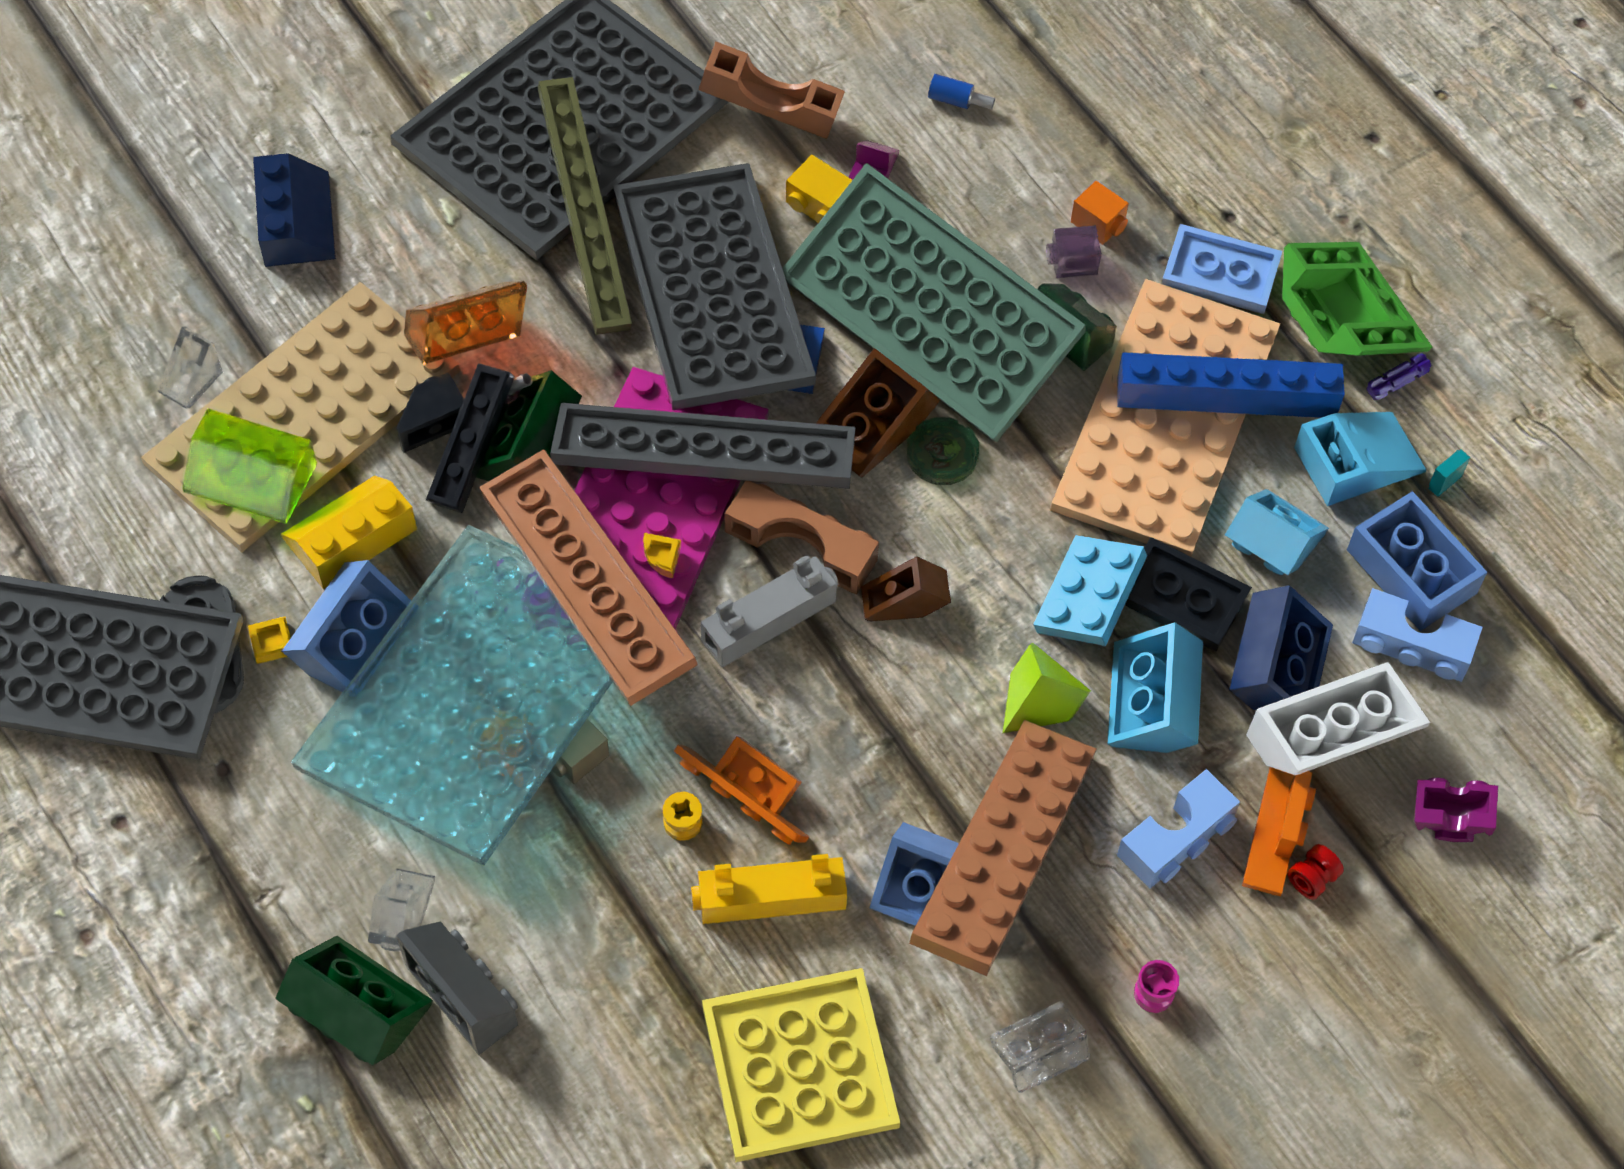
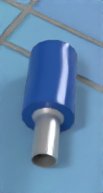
[928,74,995,109]

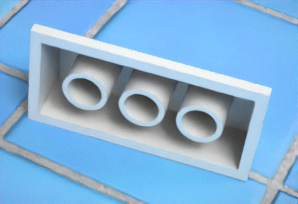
[1246,662,1430,775]

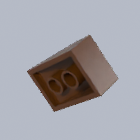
[815,348,940,478]

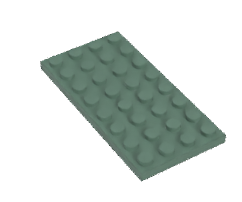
[782,163,1088,443]

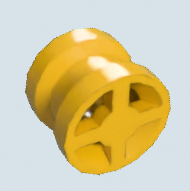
[663,792,703,841]

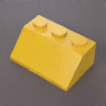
[281,475,417,589]

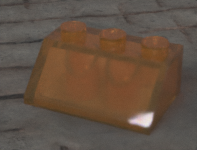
[404,281,527,365]

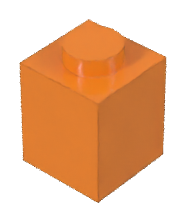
[1071,181,1129,245]

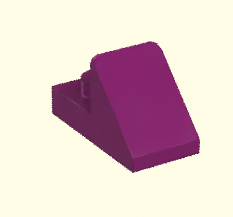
[849,140,899,180]

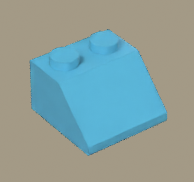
[1225,489,1329,575]

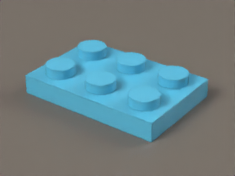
[1033,535,1147,646]

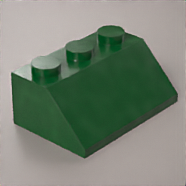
[476,370,582,481]
[275,936,433,1066]

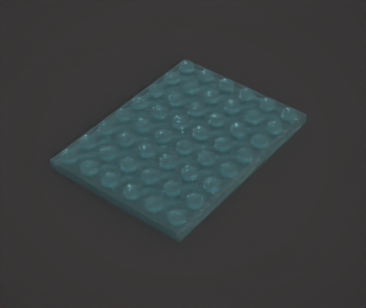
[291,525,613,866]

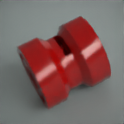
[1287,844,1344,900]

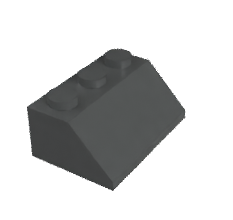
[396,921,518,1055]

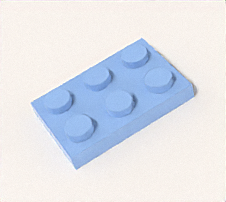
[1162,224,1282,314]

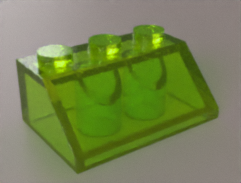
[182,408,317,524]

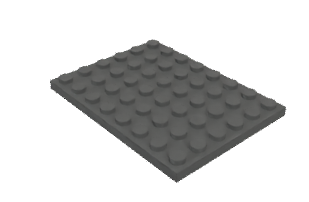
[390,0,729,260]

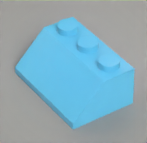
[1107,622,1203,753]

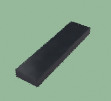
[426,363,515,513]

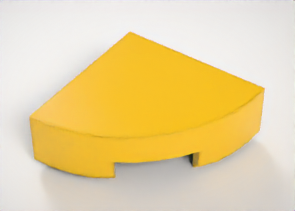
[643,533,681,578]

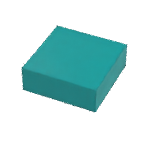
[1428,449,1471,497]

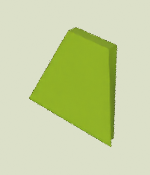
[1002,643,1091,734]

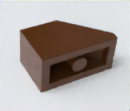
[861,556,951,622]

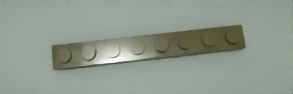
[538,77,632,335]

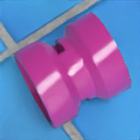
[1134,960,1179,1013]

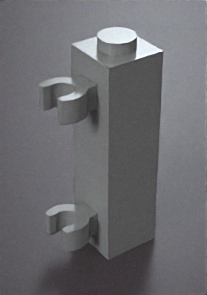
[701,555,838,668]

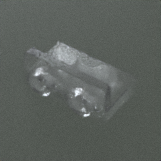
[990,1001,1090,1093]

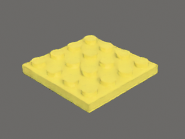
[702,968,900,1162]

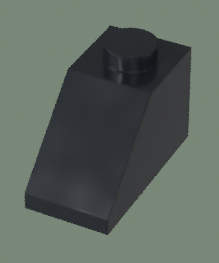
[397,372,464,453]

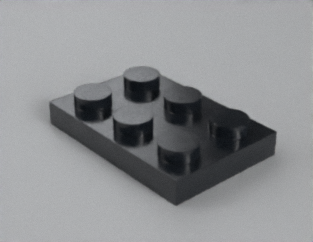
[1125,537,1252,652]

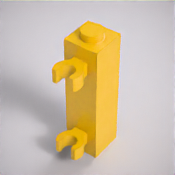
[691,854,847,924]

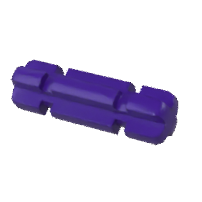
[1366,353,1432,400]

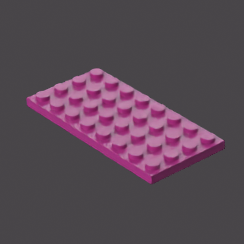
[520,367,769,629]

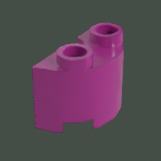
[1414,777,1498,842]

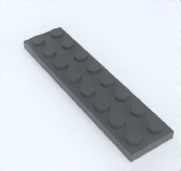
[550,403,855,489]

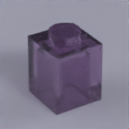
[1046,225,1102,278]

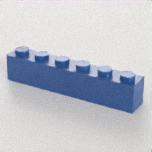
[1117,352,1345,418]

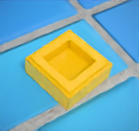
[247,616,291,664]

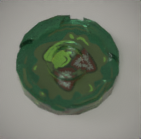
[907,417,979,485]

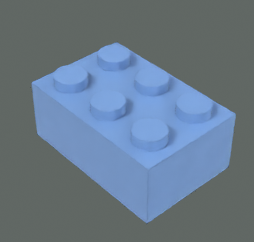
[1347,491,1487,631]

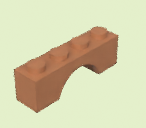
[699,42,845,139]
[725,480,879,595]

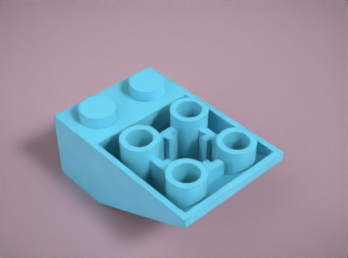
[1294,412,1426,506]

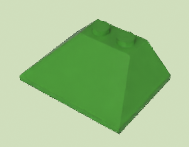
[1282,242,1432,356]

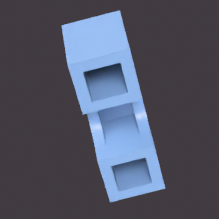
[1352,588,1483,682]
[1117,769,1240,889]

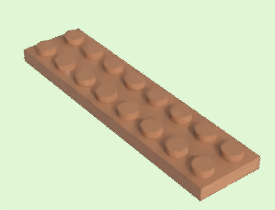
[479,449,698,706]
[909,720,1096,976]

